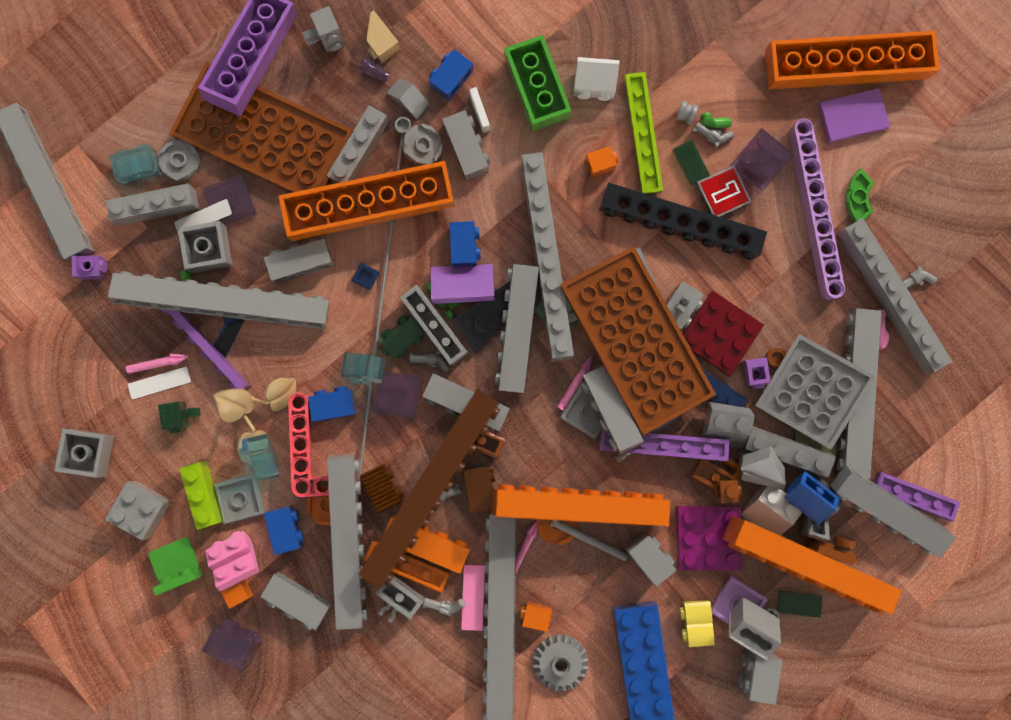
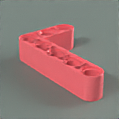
[288,393,329,497]

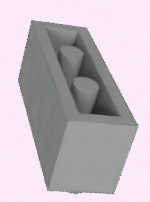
[442,110,490,181]
[264,237,335,284]
[261,572,332,630]

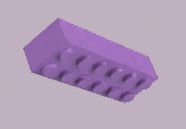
[198,0,297,117]

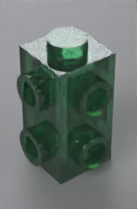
[377,314,426,359]

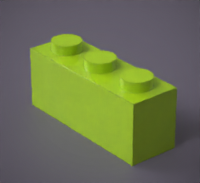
[179,461,223,530]

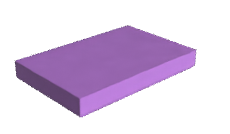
[819,88,890,143]
[431,264,495,304]

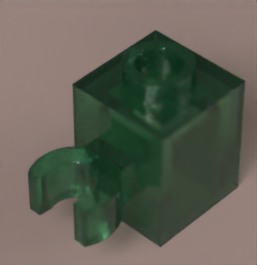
[158,401,201,434]

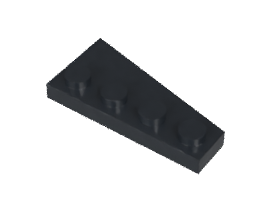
[453,281,510,353]

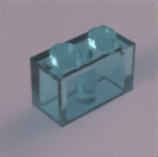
[109,144,162,184]
[340,352,386,386]
[239,434,280,482]

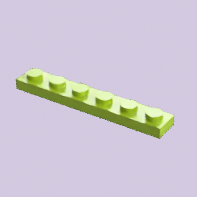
[624,72,663,195]

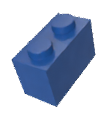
[429,49,474,101]
[449,221,481,266]
[308,386,357,422]
[784,471,840,525]
[264,506,305,555]

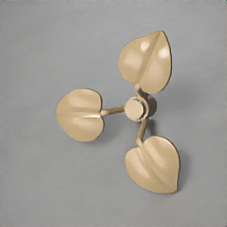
[213,378,296,463]

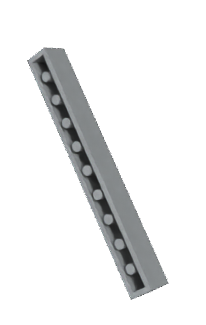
[521,152,574,362]
[108,271,329,329]
[482,514,517,720]

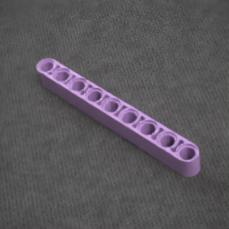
[789,118,845,301]

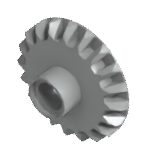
[533,634,588,692]

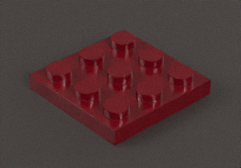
[683,290,764,377]

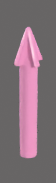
[126,354,188,374]
[557,356,593,411]
[516,520,539,573]

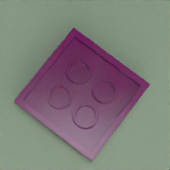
[677,506,743,571]

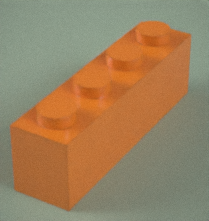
[385,516,470,574]

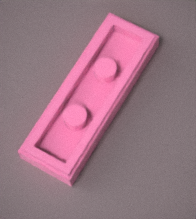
[461,564,485,631]

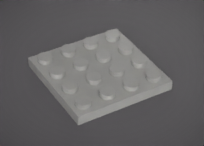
[755,334,876,450]

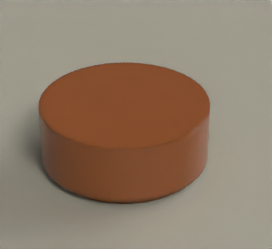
[765,348,786,369]
[834,535,857,550]

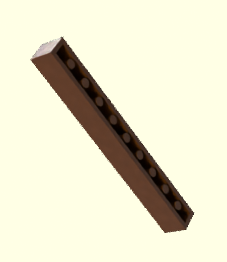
[358,389,501,589]

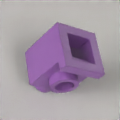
[72,255,108,280]
[741,358,771,390]

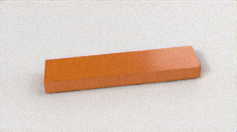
[364,540,450,593]

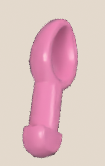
[878,309,889,350]

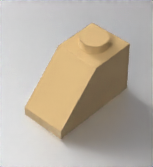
[366,10,400,64]

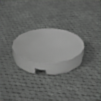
[402,124,443,166]
[158,140,201,181]

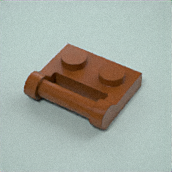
[691,457,741,490]
[805,539,857,564]

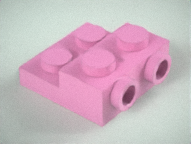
[205,531,259,592]

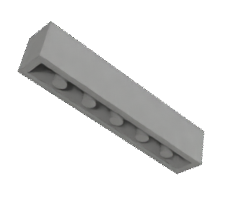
[494,264,539,393]
[831,465,956,558]

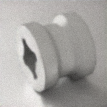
[676,100,699,125]

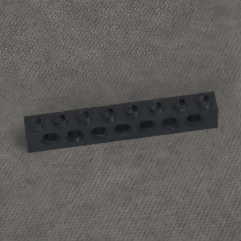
[599,182,767,260]

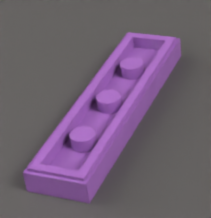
[875,472,960,522]

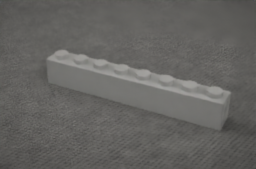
[0,103,95,262]
[837,218,953,374]
[836,308,881,479]
[327,454,367,630]

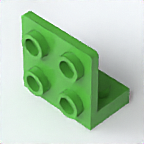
[148,537,203,596]

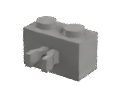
[302,6,345,52]
[666,281,704,330]
[376,576,425,623]

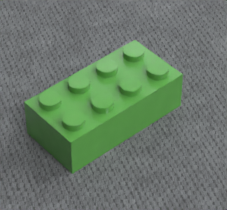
[504,35,572,132]

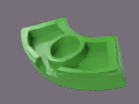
[845,168,874,223]

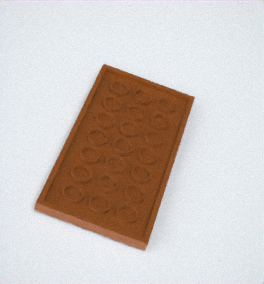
[169,62,353,193]
[560,246,716,436]

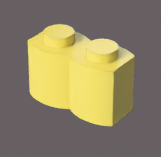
[679,600,715,647]

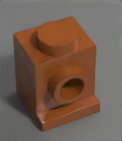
[715,479,742,503]

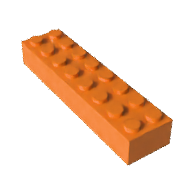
[765,30,940,90]
[279,161,454,241]
[491,484,670,526]
[722,516,902,615]

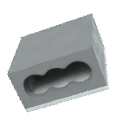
[729,597,781,660]

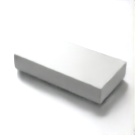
[469,87,490,134]

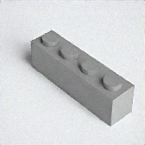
[327,105,389,184]
[106,184,199,226]
[400,285,469,366]
[581,366,643,455]
[422,374,510,433]
[744,426,836,477]

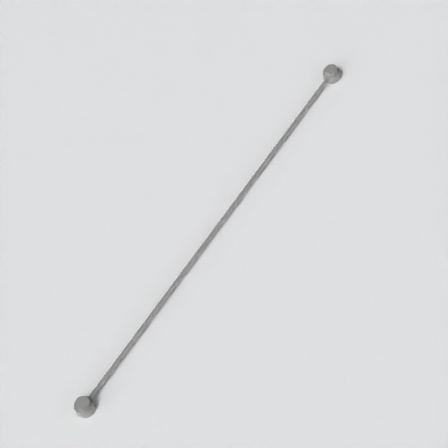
[357,117,412,539]

